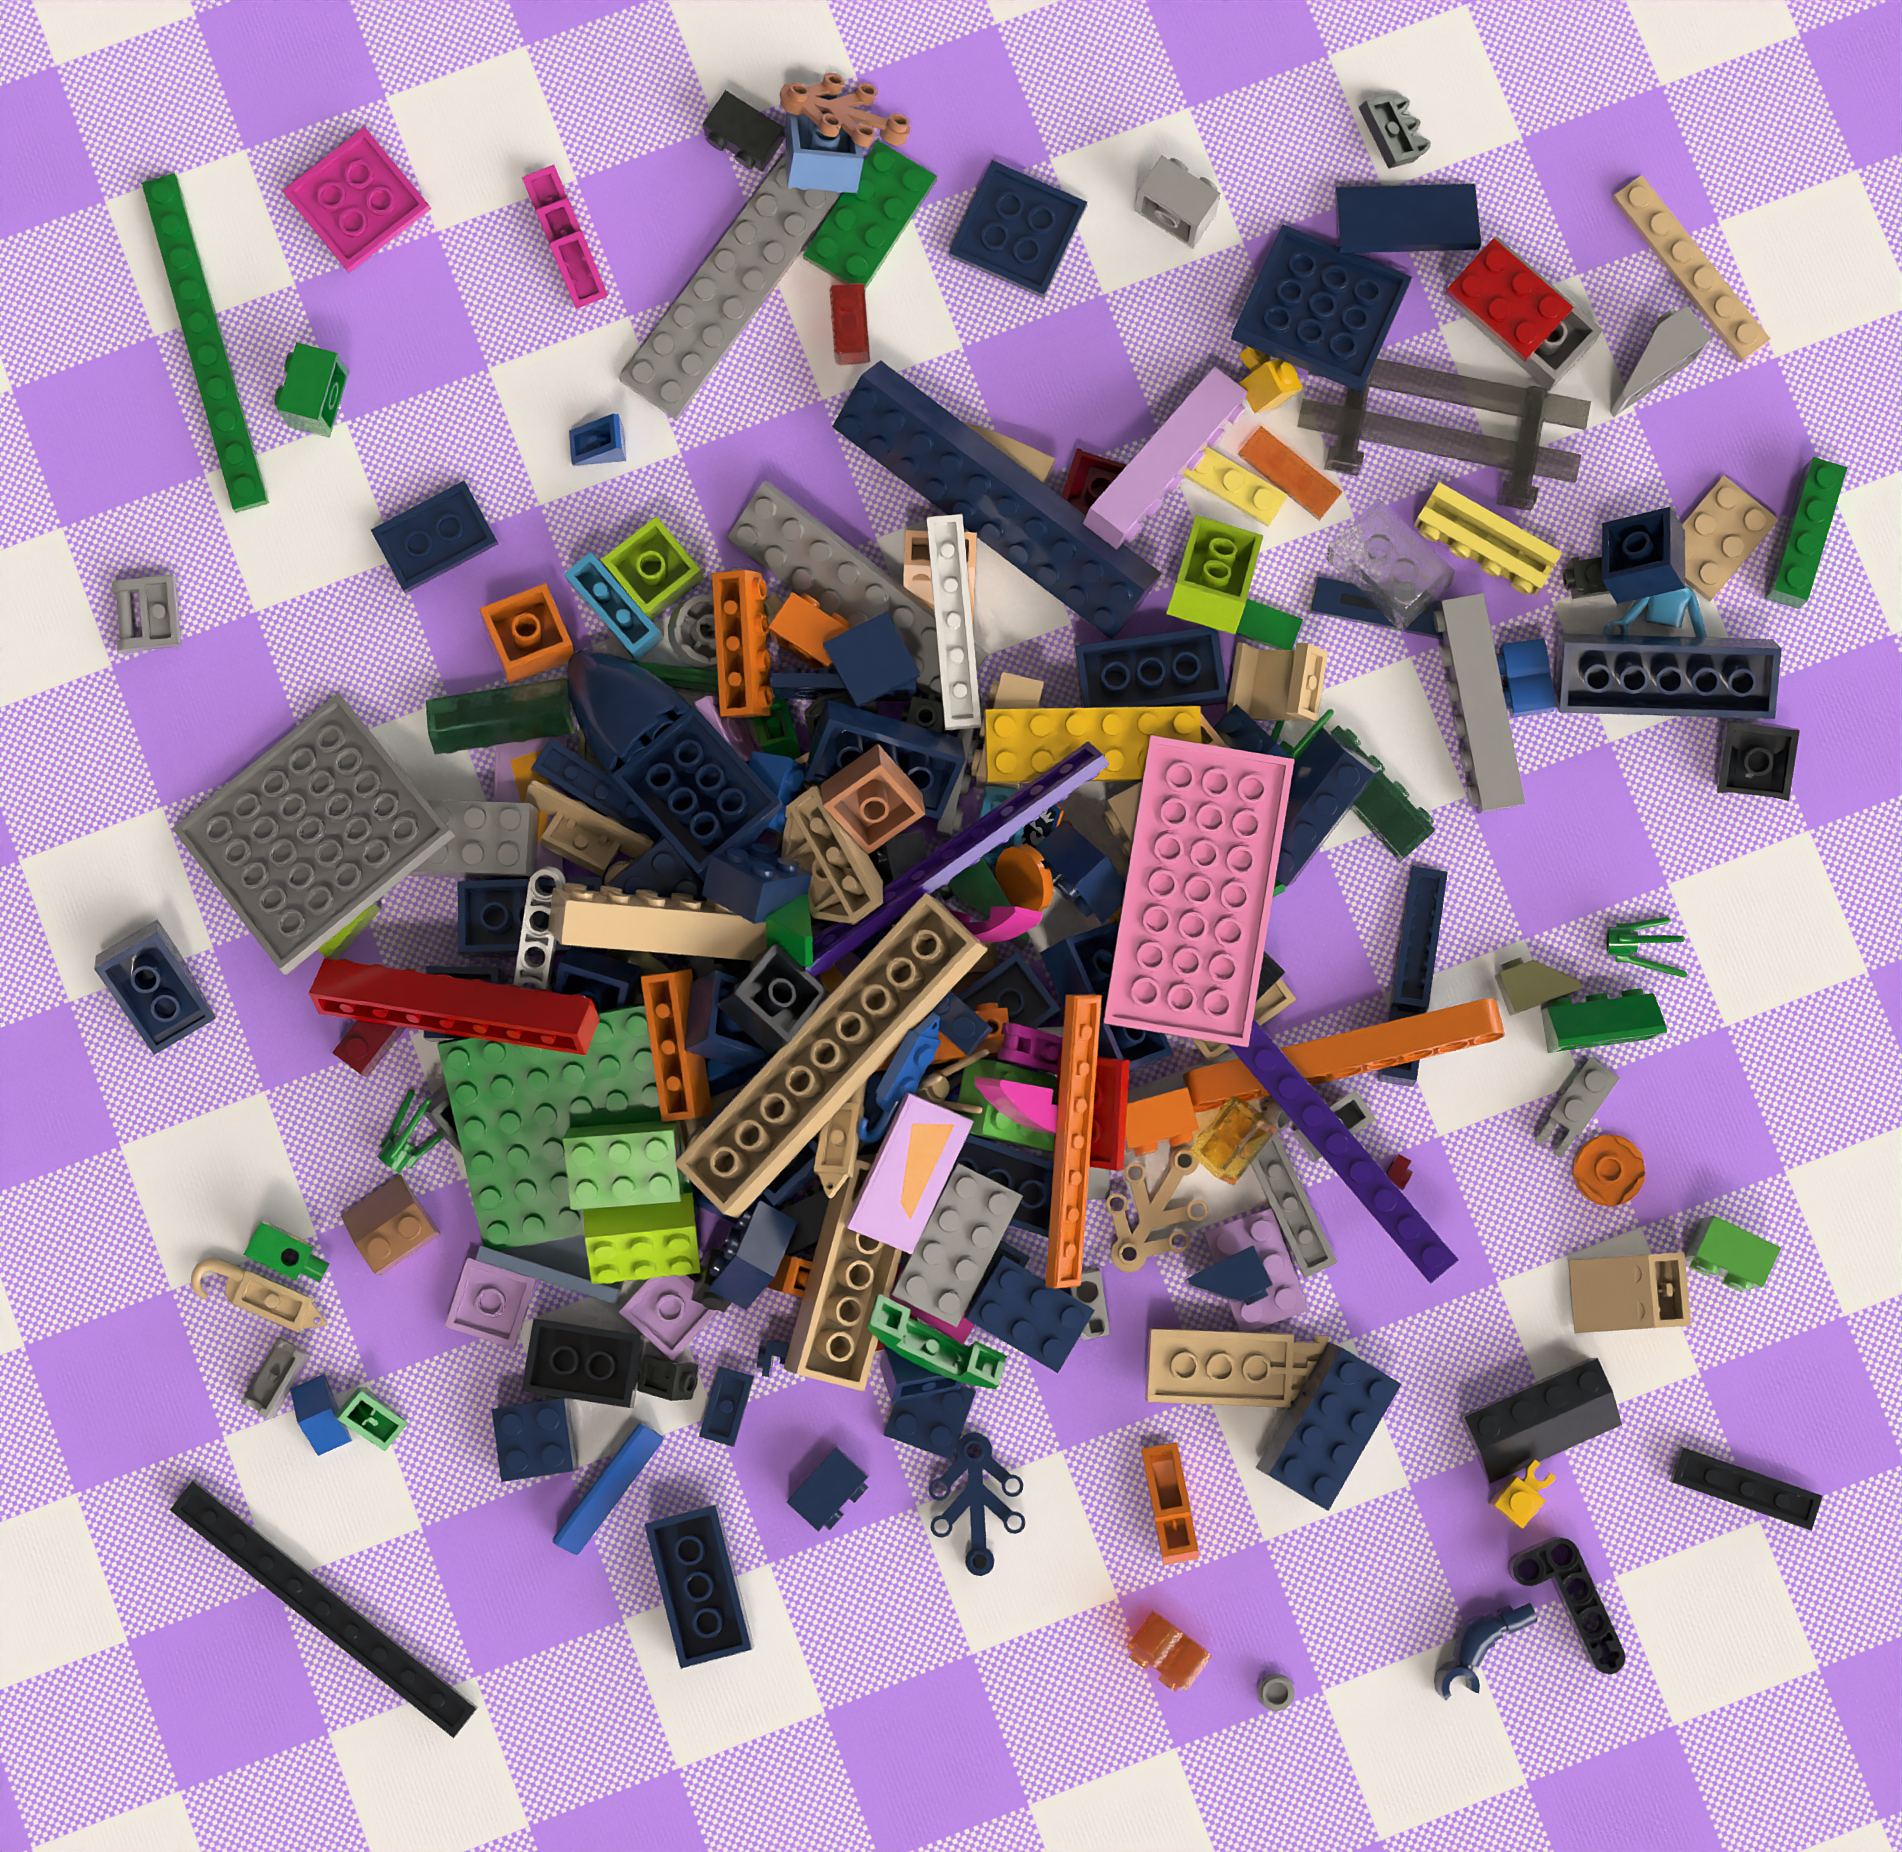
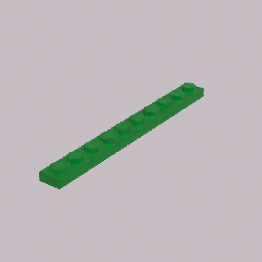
[141,173,269,513]

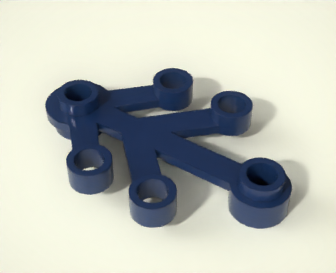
[929,1432,1025,1576]

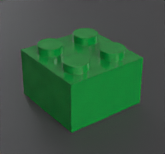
[274,342,349,438]

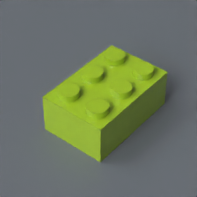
[1166,515,1264,635]
[583,1193,701,1284]

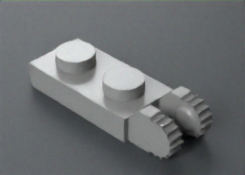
[1535,1057,1620,1158]

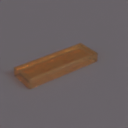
[1238,426,1343,521]

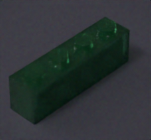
[425,678,576,755]
[1331,725,1436,863]

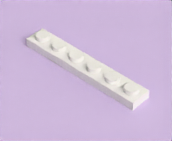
[926,514,981,730]

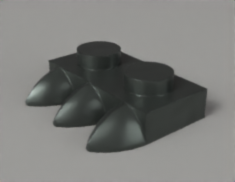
[1358,94,1431,169]

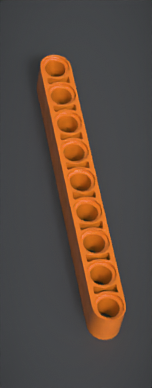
[1183,998,1505,1112]

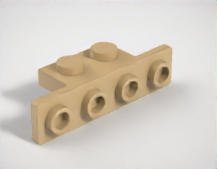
[525,780,654,878]

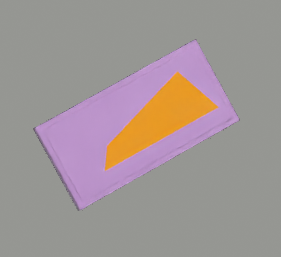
[493,735,568,879]
[845,1091,974,1254]

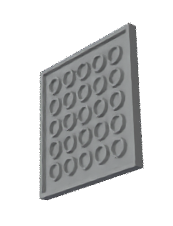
[172,693,455,976]

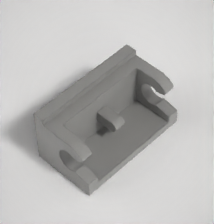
[241,1337,311,1419]

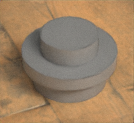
[1258,1674,1295,1711]

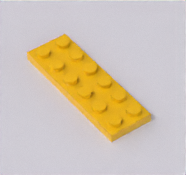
[984,706,1202,783]

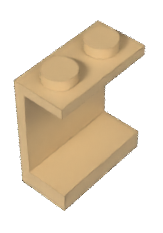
[1226,643,1328,722]

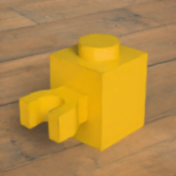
[1238,347,1304,414]
[1488,1459,1557,1529]

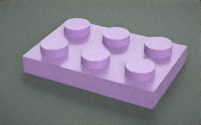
[1203,1208,1309,1332]

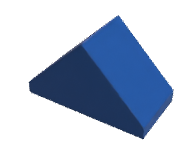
[569,413,627,466]
[290,1374,352,1456]

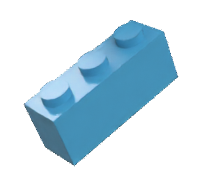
[564,552,663,661]

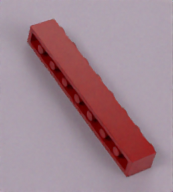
[309,958,600,1056]

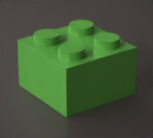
[1685,1216,1781,1292]

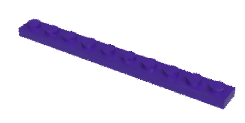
[801,741,1109,977]
[1227,1018,1459,1284]

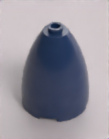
[566,649,692,782]

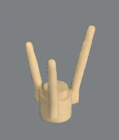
[914,1049,989,1113]

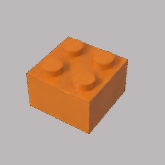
[479,583,574,685]
[768,592,851,669]
[1125,1087,1199,1157]

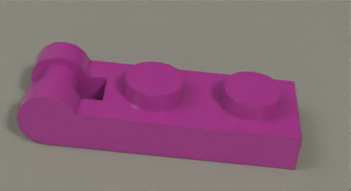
[997,1023,1063,1075]

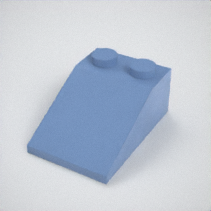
[785,93,864,193]

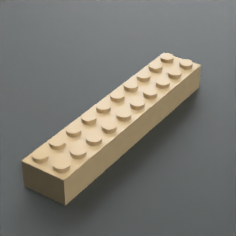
[674,893,988,1218]

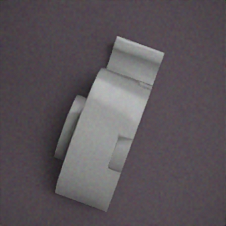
[668,567,743,667]

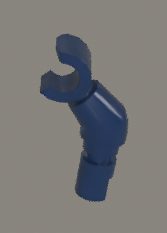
[1434,1603,1538,1701]

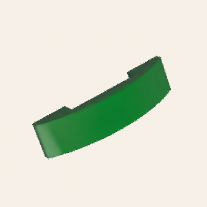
[867,1294,1007,1389]

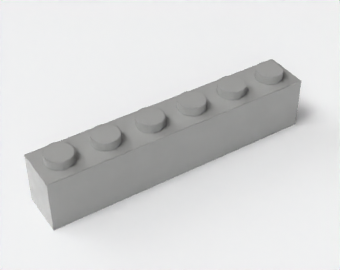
[1433,593,1525,814]

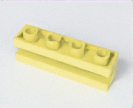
[1414,482,1563,596]

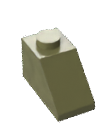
[1495,957,1582,1016]

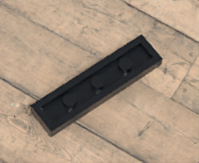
[1670,1447,1823,1531]

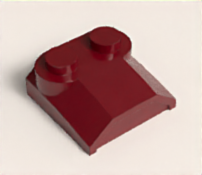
[1061,448,1127,516]

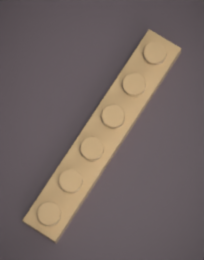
[1612,175,1771,363]

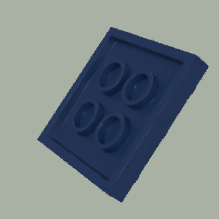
[949,160,1088,299]

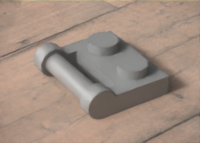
[112,574,182,654]

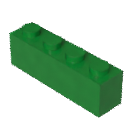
[1765,457,1848,609]

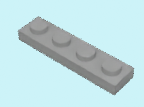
[937,695,987,838]
[1243,1131,1338,1278]

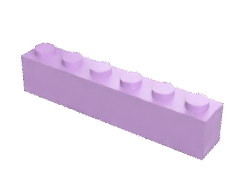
[1083,366,1248,550]

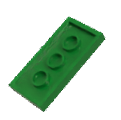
[803,140,937,295]

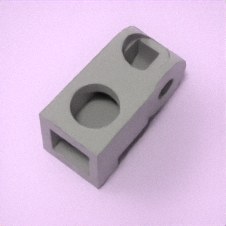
[1069,1268,1110,1341]

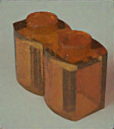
[1127,1610,1212,1692]

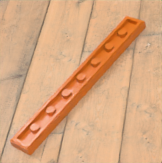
[1045,994,1102,1288]

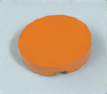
[995,844,1054,912]
[1572,1134,1645,1207]

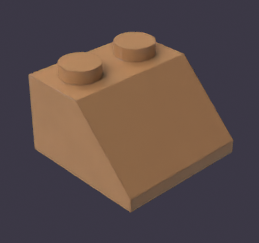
[341,1175,441,1275]

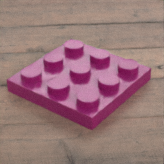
[282,126,431,273]

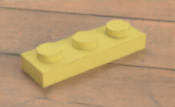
[1182,447,1288,527]

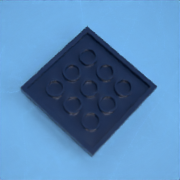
[1231,224,1412,393]

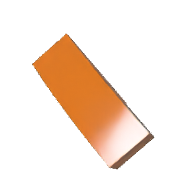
[1141,1442,1199,1565]

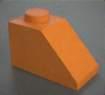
[766,1255,812,1298]

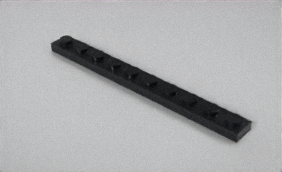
[170,1481,478,1738]

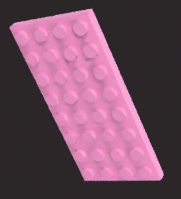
[1103,735,1294,1047]

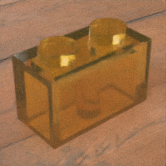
[1189,1095,1278,1186]

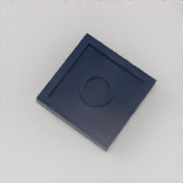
[823,611,921,708]

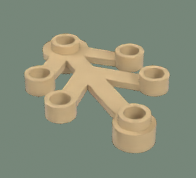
[1105,1146,1208,1272]

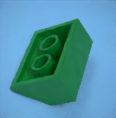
[1541,988,1667,1053]

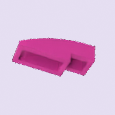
[974,1077,1058,1135]

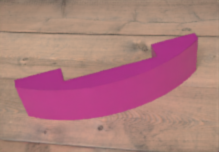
[947,906,1042,942]

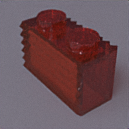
[829,283,870,365]

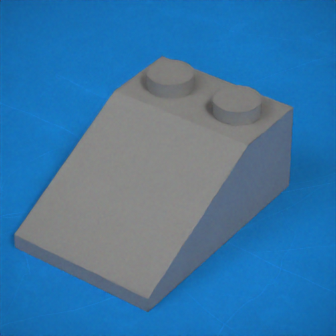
[1610,305,1712,417]

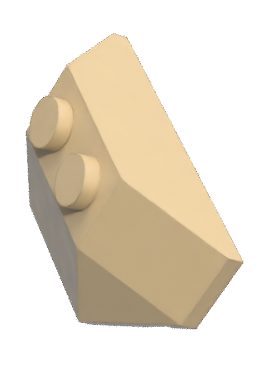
[781,785,883,924]

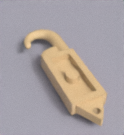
[814,1079,868,1199]
[191,1257,328,1332]

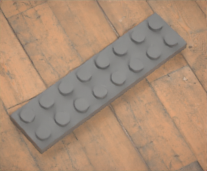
[619,156,840,421]
[727,480,989,703]

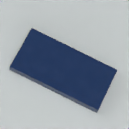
[1335,184,1481,253]

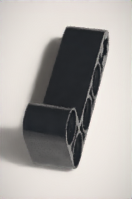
[1508,1536,1626,1675]

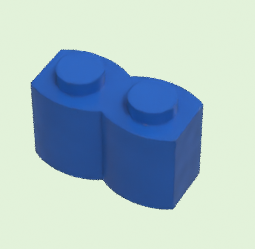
[1496,638,1556,718]

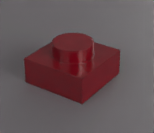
[1385,1154,1413,1191]

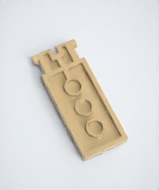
[1145,1327,1329,1408]

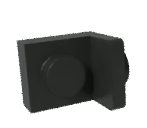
[1562,557,1610,599]
[637,1355,698,1401]

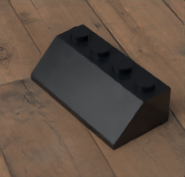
[1459,1358,1622,1484]

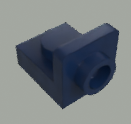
[757,1339,790,1377]

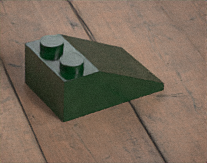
[937,857,1030,949]

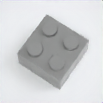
[1135,155,1221,249]

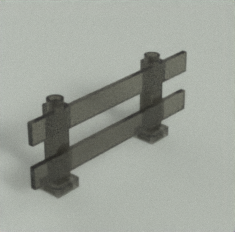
[1297,358,1591,511]

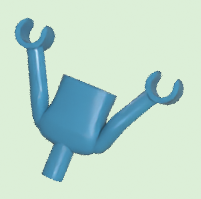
[1603,585,1707,637]

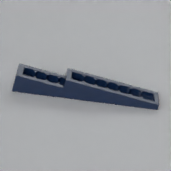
[1377,866,1448,1087]

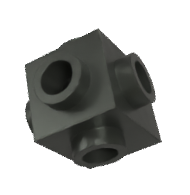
[900,694,950,735]

